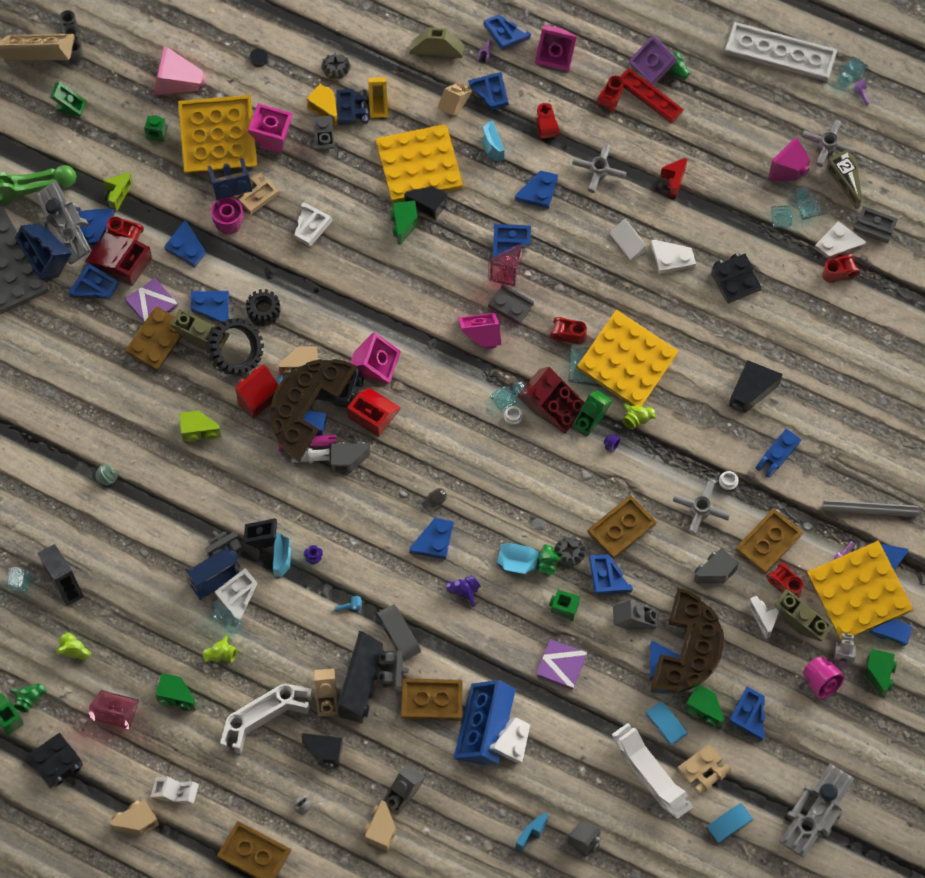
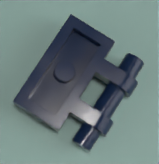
[336,89,370,125]

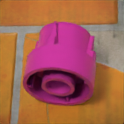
[211,197,243,234]
[803,657,845,699]

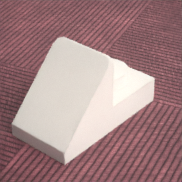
[748,596,779,639]

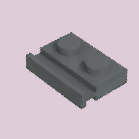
[853,206,898,244]
[488,284,534,325]

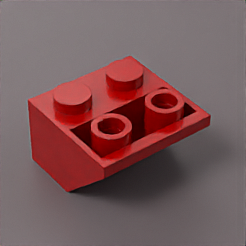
[235,364,279,419]
[347,388,401,437]

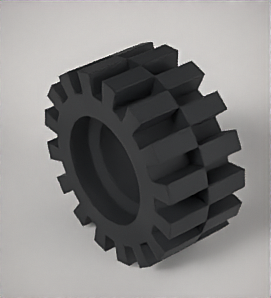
[246,289,281,326]

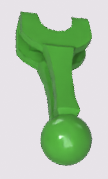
[0,165,76,206]

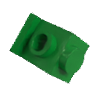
[144,115,168,142]
[549,590,580,621]

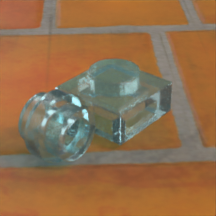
[838,56,868,87]
[795,186,821,221]
[490,381,526,412]
[212,599,242,634]

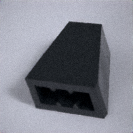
[729,360,783,413]
[37,544,84,606]

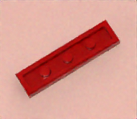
[620,68,683,124]

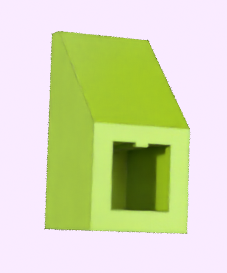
[179,410,221,442]

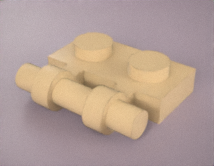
[233,172,279,215]
[678,744,731,794]

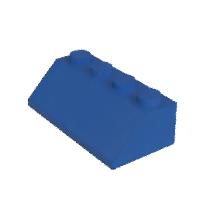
[454,680,516,766]

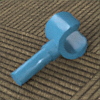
[334,596,362,612]

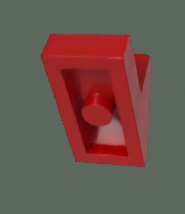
[660,158,688,198]

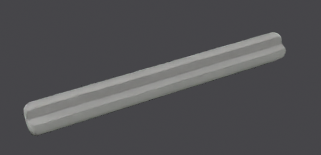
[822,500,919,517]

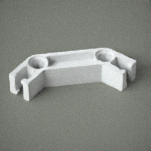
[220,684,313,754]
[611,723,693,819]

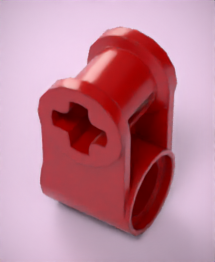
[596,75,624,112]
[536,103,559,139]
[107,216,144,241]
[822,254,860,282]
[550,317,587,344]
[766,562,803,598]

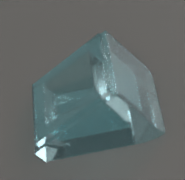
[771,205,792,227]
[6,566,31,591]

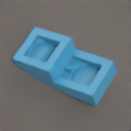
[646,701,687,746]
[707,803,754,844]
[515,813,549,852]

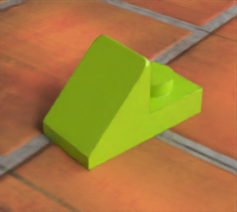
[103,172,133,212]

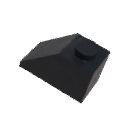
[404,186,447,220]
[244,518,277,549]
[302,733,343,769]

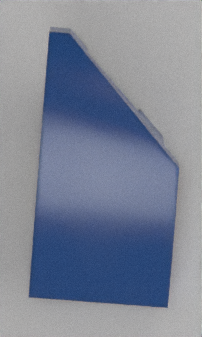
[869,619,913,646]

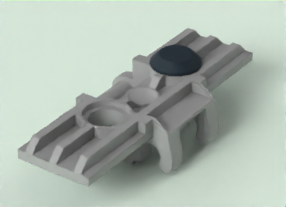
[35,180,91,265]
[780,763,855,858]

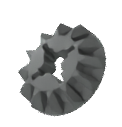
[322,53,350,79]
[554,536,585,566]

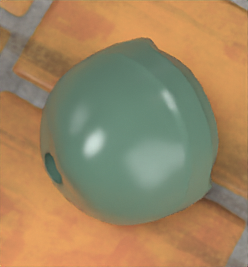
[95,464,118,485]

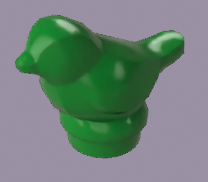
[666,52,691,80]
[538,544,561,575]
[10,683,47,713]

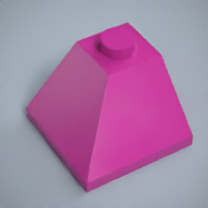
[535,25,577,72]
[248,103,293,154]
[768,137,810,181]
[458,313,502,349]
[350,332,401,384]

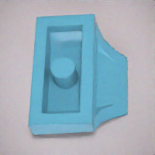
[482,121,505,162]
[273,533,291,577]
[497,543,539,574]

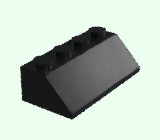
[338,631,386,723]

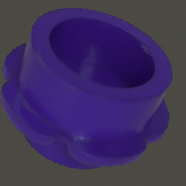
[604,433,621,452]
[304,545,323,564]

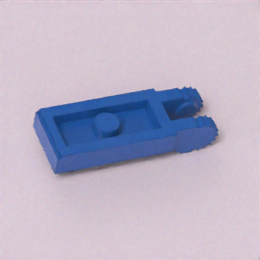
[755,429,802,478]

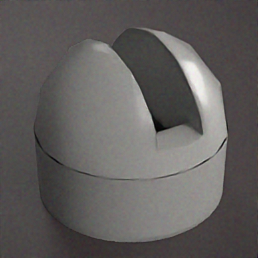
[294,796,311,814]

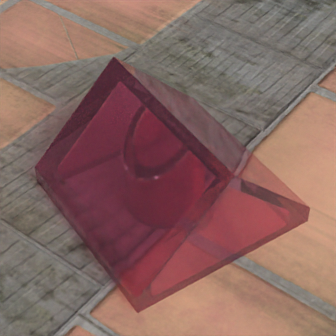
[488,244,522,287]
[88,690,139,729]

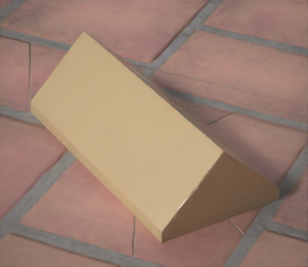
[0,34,74,61]

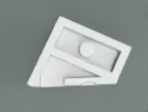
[295,202,332,247]
[814,221,866,259]
[651,240,696,274]
[214,568,258,622]
[489,717,530,763]

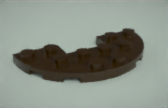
[271,359,357,463]
[650,588,724,694]

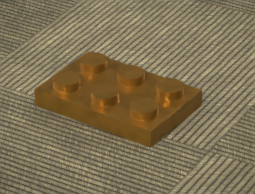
[125,306,181,372]
[587,495,657,560]
[735,508,803,574]
[401,678,463,720]
[217,821,291,878]

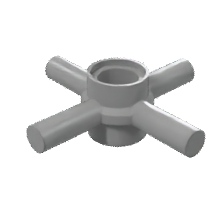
[802,120,856,167]
[572,144,627,193]
[673,481,730,535]

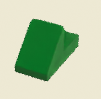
[50,81,87,116]

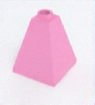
[153,47,205,96]

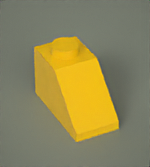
[368,77,388,118]
[306,84,338,127]

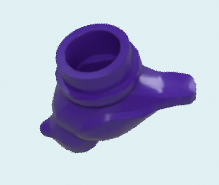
[446,575,481,607]

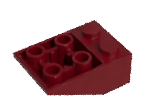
[85,233,152,287]
[517,367,585,433]

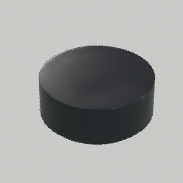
[250,48,268,67]

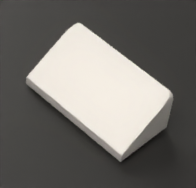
[609,219,646,261]

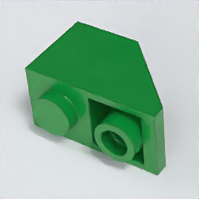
[390,201,418,244]
[572,390,613,436]
[865,648,897,697]
[155,673,197,711]
[685,685,724,729]
[0,693,24,736]

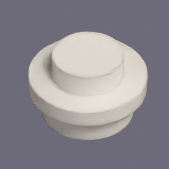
[504,406,523,425]
[719,471,739,490]

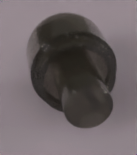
[422,488,447,509]

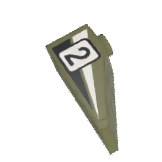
[826,150,862,209]

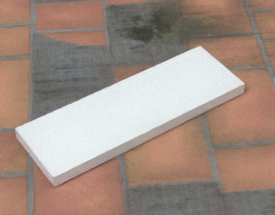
[724,22,837,82]

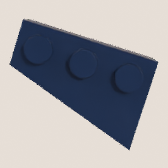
[15,223,72,280]

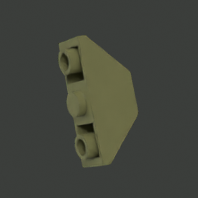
[409,27,465,58]
[170,309,230,350]
[774,589,833,641]

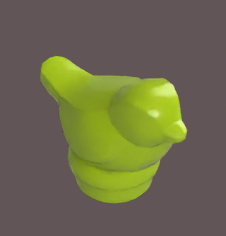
[622,403,656,430]
[56,633,91,661]
[203,634,238,663]

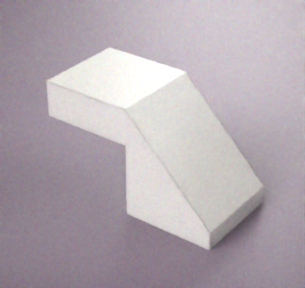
[150,777,199,805]

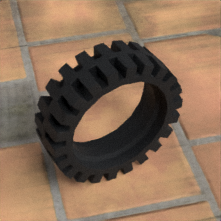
[206,318,264,375]

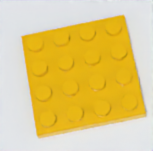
[178,95,257,174]
[376,124,463,203]
[576,309,679,407]
[807,540,913,641]

